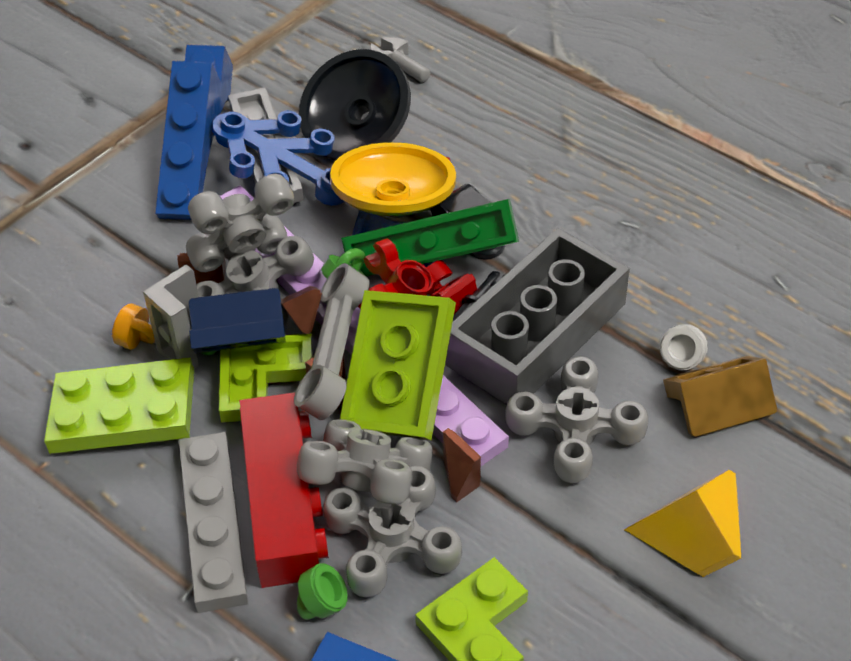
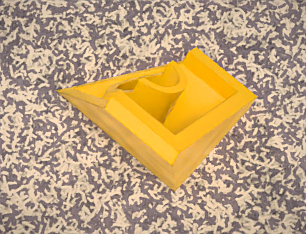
[624,470,741,577]

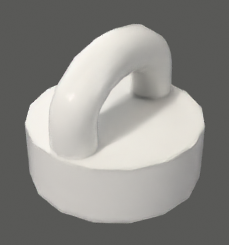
[660,324,708,370]

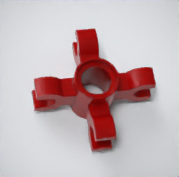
[358,238,453,310]

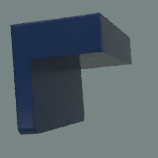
[189,288,286,354]

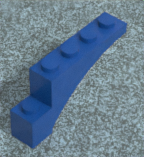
[155,45,233,220]

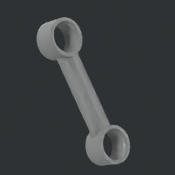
[294,263,369,420]

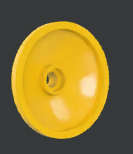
[330,142,456,217]

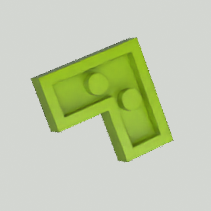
[219,334,313,422]
[415,557,528,661]

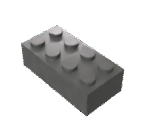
[445,228,630,405]

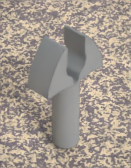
[371,37,430,82]

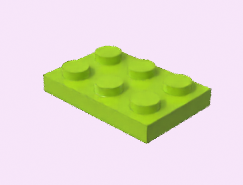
[340,290,456,440]
[44,357,194,454]

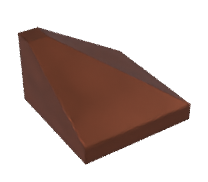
[443,428,481,502]

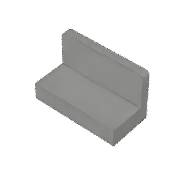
[143,265,199,369]

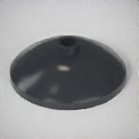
[299,49,411,161]

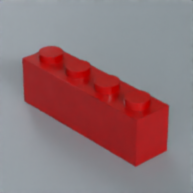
[239,392,329,588]

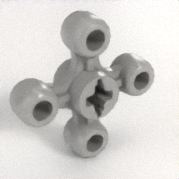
[186,174,294,272]
[197,236,314,326]
[506,356,648,483]
[297,419,433,504]
[323,466,462,597]

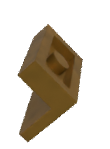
[663,356,777,436]

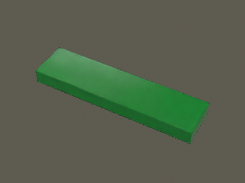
[341,199,519,277]

